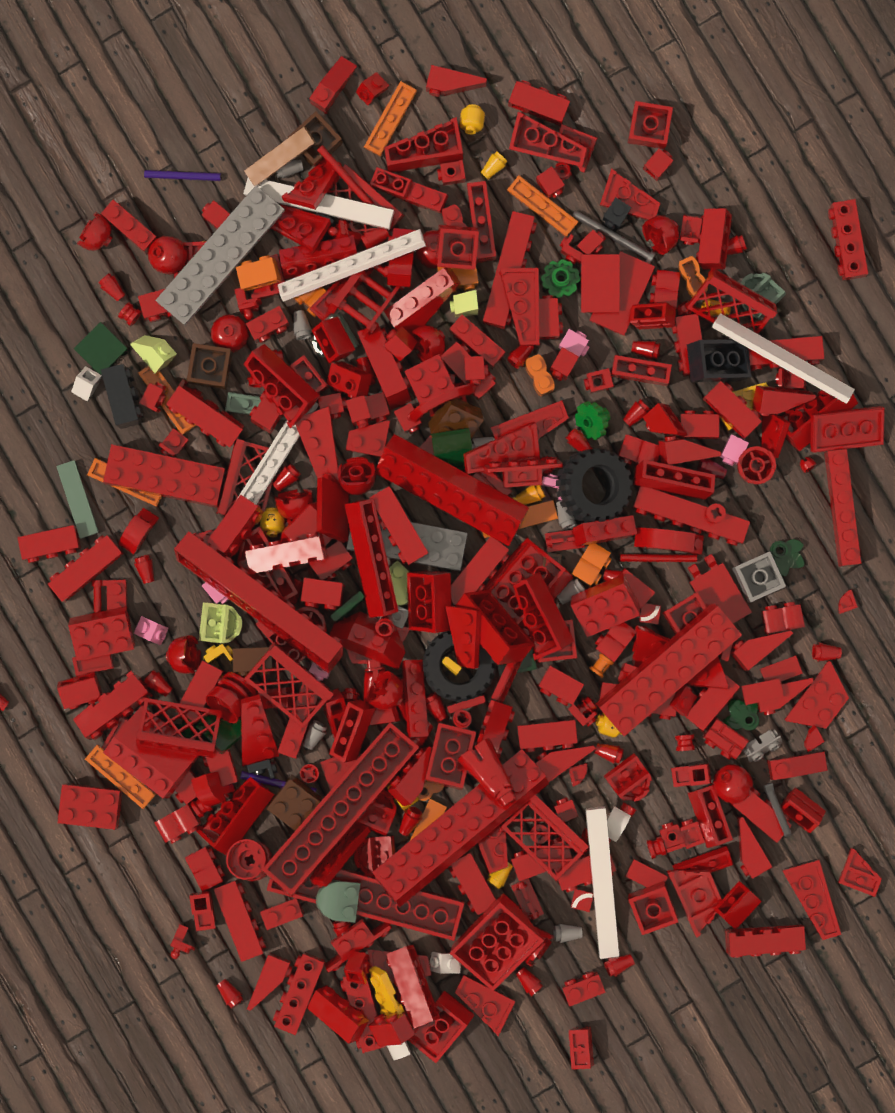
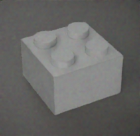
[732,552,786,603]

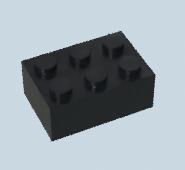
[687,340,752,383]
[101,364,145,429]

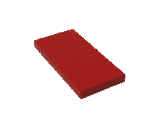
[589,251,655,336]
[810,406,885,453]

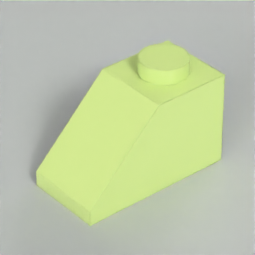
[450,290,478,317]
[130,335,177,373]

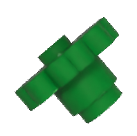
[541,259,580,299]
[575,401,610,440]

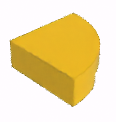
[442,657,461,675]

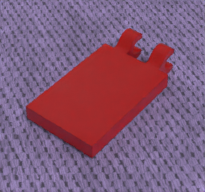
[688,554,752,623]

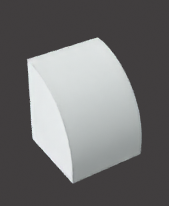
[71,366,102,401]
[607,806,631,842]
[387,1042,411,1060]

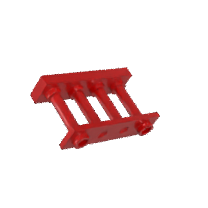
[327,264,405,336]

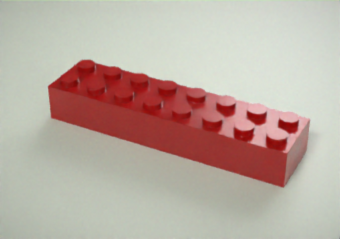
[375,434,529,546]
[596,603,742,736]

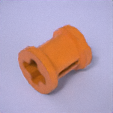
[589,653,614,678]

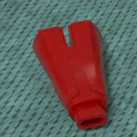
[364,659,401,725]
[457,738,516,807]

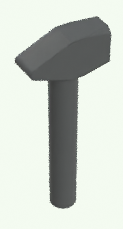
[763,783,792,837]

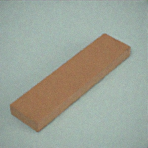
[244,127,316,187]

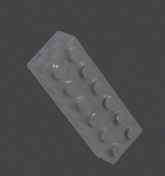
[347,516,467,572]

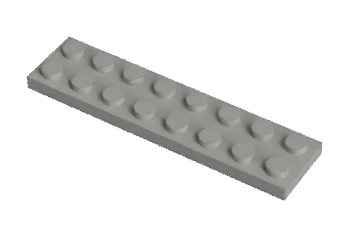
[155,185,285,326]

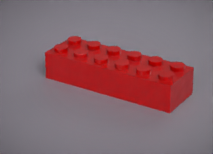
[103,444,225,508]

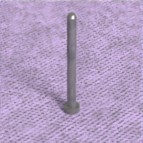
[573,211,656,264]

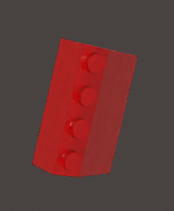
[482,538,574,630]
[103,705,199,799]
[449,893,544,991]

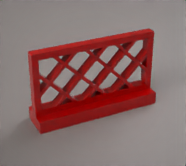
[326,164,405,236]
[687,267,777,334]
[216,439,274,524]
[244,642,334,728]
[136,698,222,758]
[501,795,589,882]

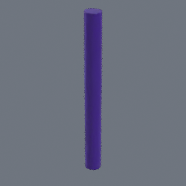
[144,170,221,181]
[240,771,317,792]

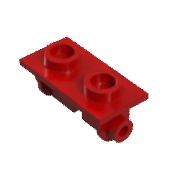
[545,530,585,552]
[511,878,544,920]

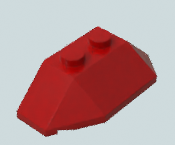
[280,502,332,567]
[237,526,299,601]
[329,611,406,670]

